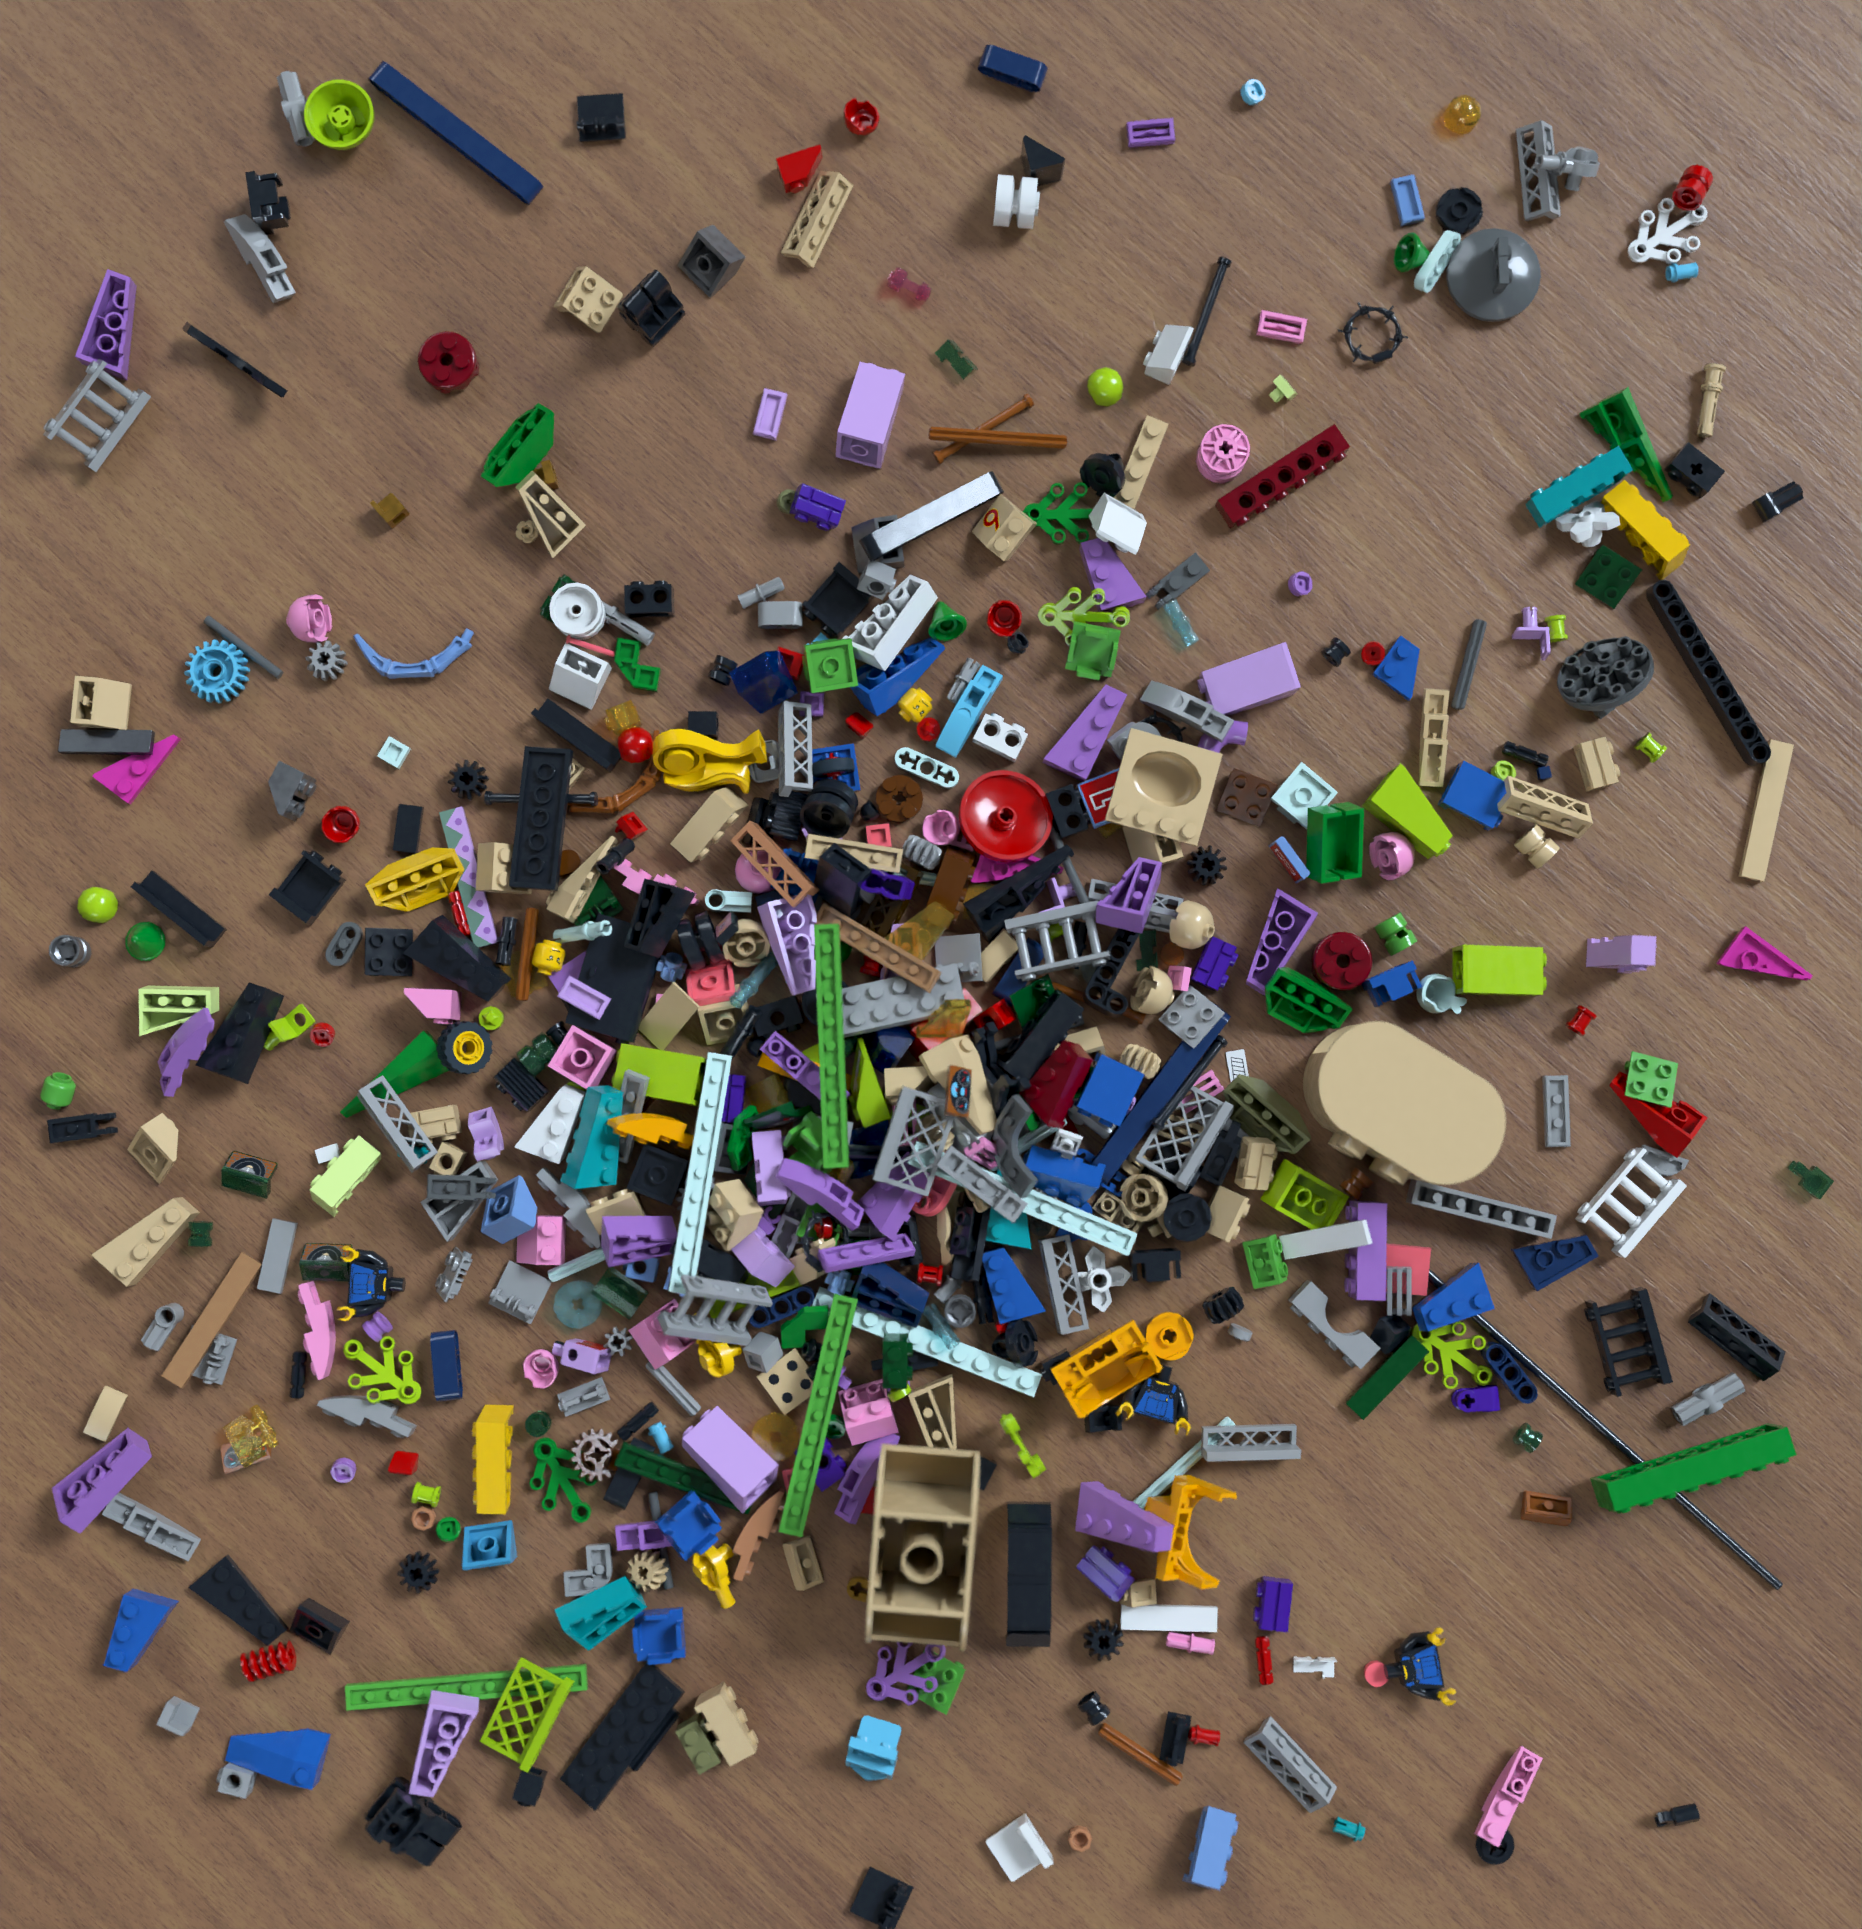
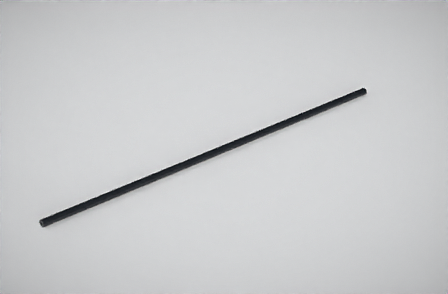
[1428,1269,1783,1590]

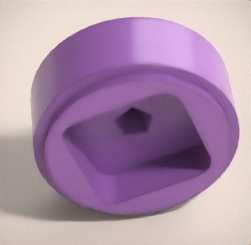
[1288,572,1313,596]
[331,1458,356,1483]

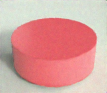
[1364,1660,1388,1687]

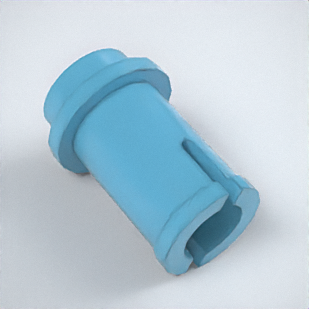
[1665,262,1698,282]
[648,1421,674,1454]

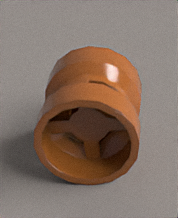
[1339,1168,1373,1201]

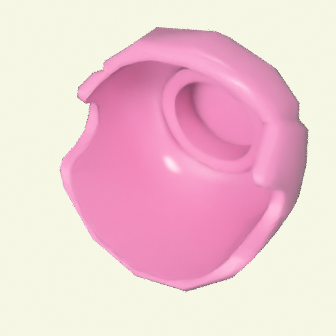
[922,810,960,846]
[523,1349,559,1389]

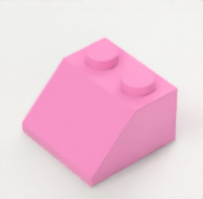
[404,988,462,1025]
[548,1025,618,1089]
[517,1215,566,1265]

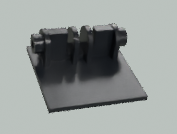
[577,93,626,142]
[364,928,413,976]
[850,1866,914,1929]

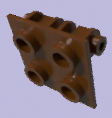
[1216,768,1278,827]

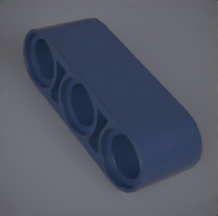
[977,45,1048,92]
[992,937,1044,1007]
[749,1285,815,1328]
[430,1330,463,1402]
[1480,1342,1538,1404]

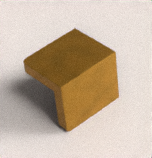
[533,460,559,490]
[370,493,410,529]

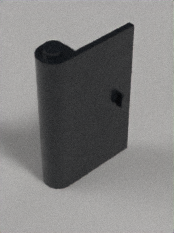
[565,913,661,1045]

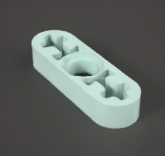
[1414,230,1461,293]
[895,747,959,789]

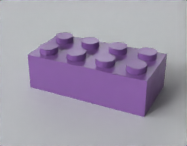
[1344,1201,1387,1301]

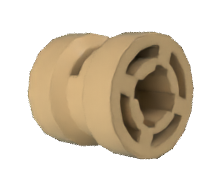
[1120,1148,1151,1176]

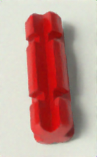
[447,891,471,936]
[1255,1636,1274,1685]

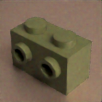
[675,1713,723,1775]

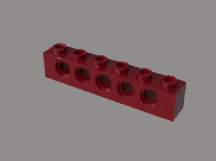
[1215,424,1350,529]

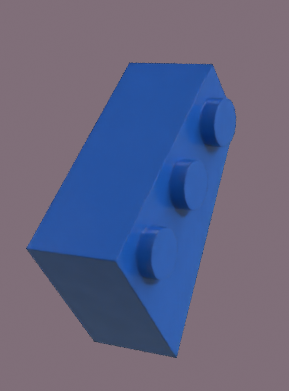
[1023,1145,1106,1208]
[982,1246,1046,1324]
[1412,1262,1495,1331]

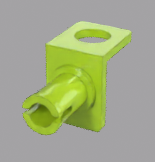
[264,1004,315,1051]

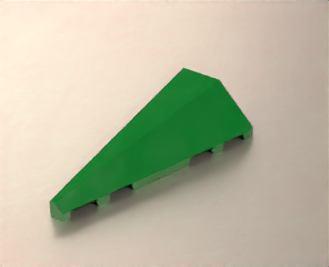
[1579,387,1673,502]
[340,1030,449,1118]

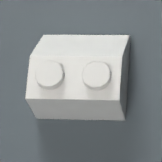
[1143,325,1194,385]

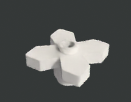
[1555,501,1620,547]
[1069,1246,1131,1312]

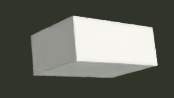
[315,1143,341,1164]

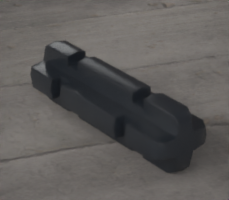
[1502,741,1549,767]
[289,1351,307,1399]
[617,1402,659,1441]

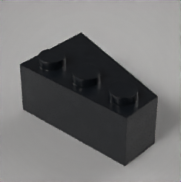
[669,1238,750,1284]

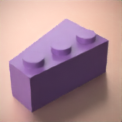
[1079,538,1146,612]
[1096,857,1162,934]
[858,1152,930,1242]
[601,1216,677,1267]

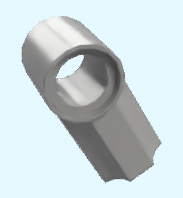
[141,1303,184,1351]

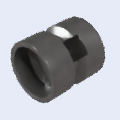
[49,935,91,967]
[944,1294,976,1328]

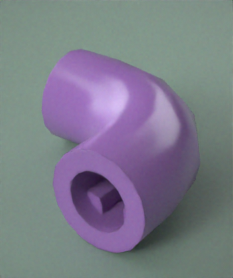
[1197,721,1248,753]

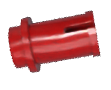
[1188,1724,1220,1747]

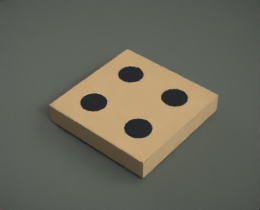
[757,1348,814,1415]

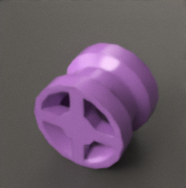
[362,1311,393,1342]

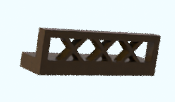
[861,862,924,941]

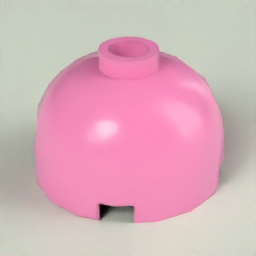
[286,594,332,643]
[1369,832,1415,880]
[735,851,781,894]

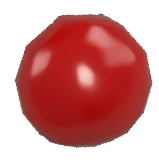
[843,98,880,135]
[986,600,1022,637]
[617,727,653,763]
[321,806,360,843]

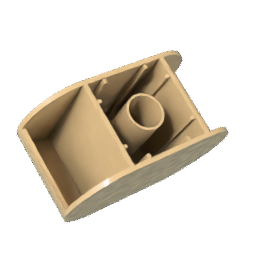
[1303,1021,1506,1185]
[866,1443,980,1651]

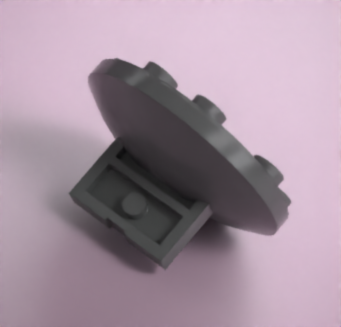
[1446,228,1541,322]
[1557,636,1654,720]

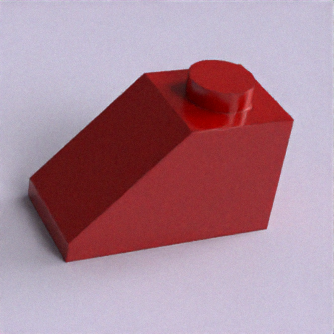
[776,144,822,193]

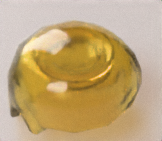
[1443,95,1482,135]

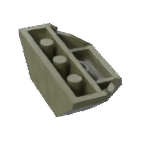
[1223,1074,1311,1154]

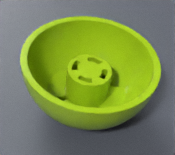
[304,79,374,150]

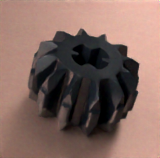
[448,760,489,800]
[1186,845,1227,886]
[1202,1287,1245,1324]
[397,1551,440,1594]
[1083,1619,1124,1661]

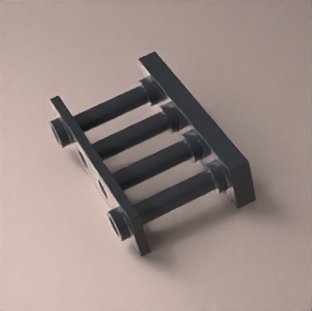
[1584,1287,1673,1397]

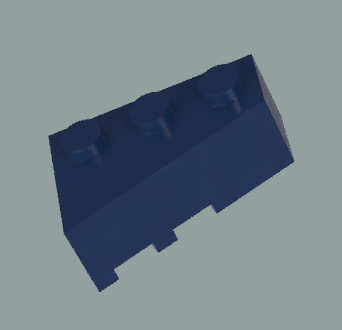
[852,1262,929,1328]

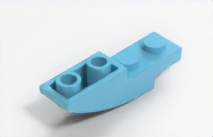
[935,665,1003,758]

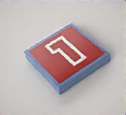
[1077,768,1119,829]
[1269,836,1310,884]

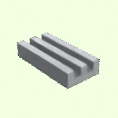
[1387,1266,1412,1316]

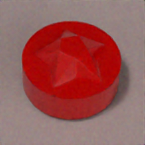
[1361,641,1385,666]
[917,717,940,742]
[310,1022,335,1047]
[814,1216,833,1239]

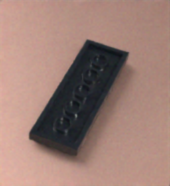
[509,746,573,891]
[560,1662,685,1811]

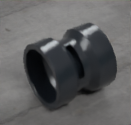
[707,655,738,686]
[1077,1691,1111,1726]

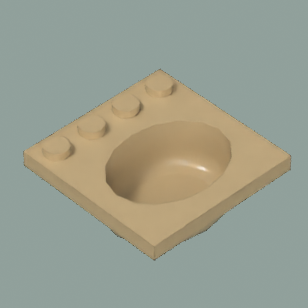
[1105,728,1223,846]

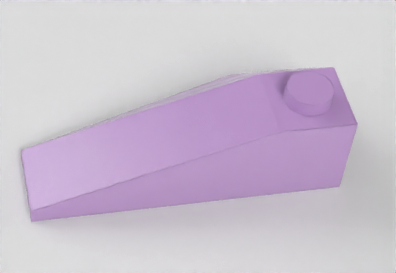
[757,894,817,995]

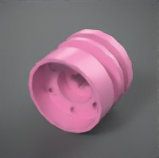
[1196,424,1250,483]

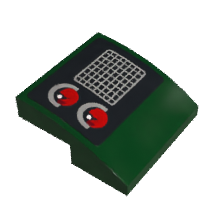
[744,1101,813,1129]

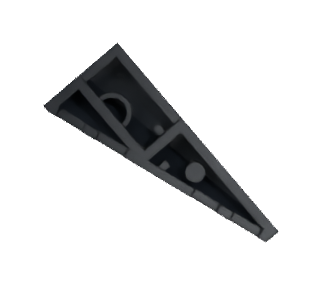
[963,845,1074,944]

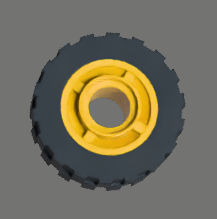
[436,1021,493,1074]

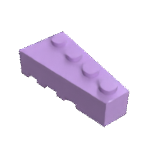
[409,1690,479,1797]

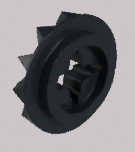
[1475,1830,1514,1865]

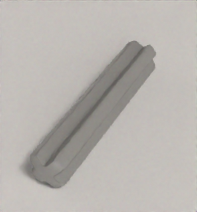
[646,1362,701,1416]

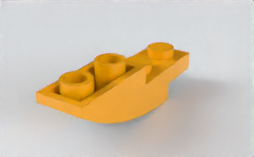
[606,1113,694,1150]

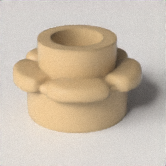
[516,520,539,543]

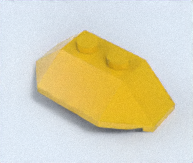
[365,847,464,912]

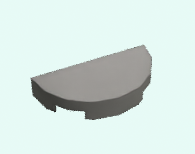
[1641,1145,1689,1176]

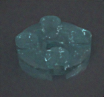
[553,1280,602,1329]

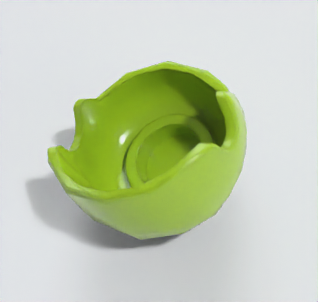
[1087,367,1123,406]
[77,887,118,923]

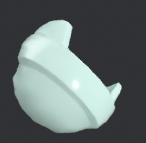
[1416,974,1467,1014]

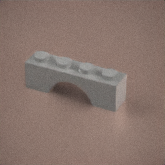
[1288,1280,1381,1369]

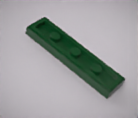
[1345,1334,1430,1420]

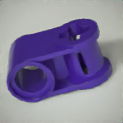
[1451,1385,1500,1412]

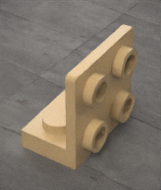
[553,266,623,333]

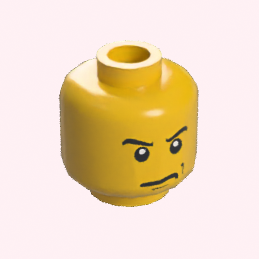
[898,687,932,723]
[532,940,566,976]

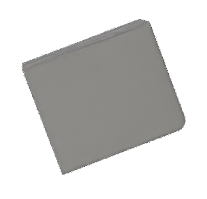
[742,1332,783,1373]
[156,1696,200,1736]

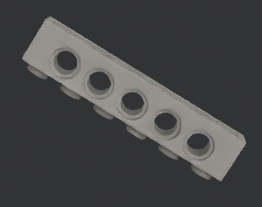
[1406,1179,1557,1239]

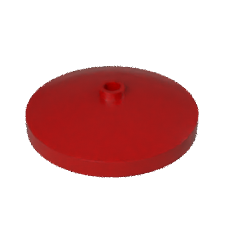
[958,770,1053,863]

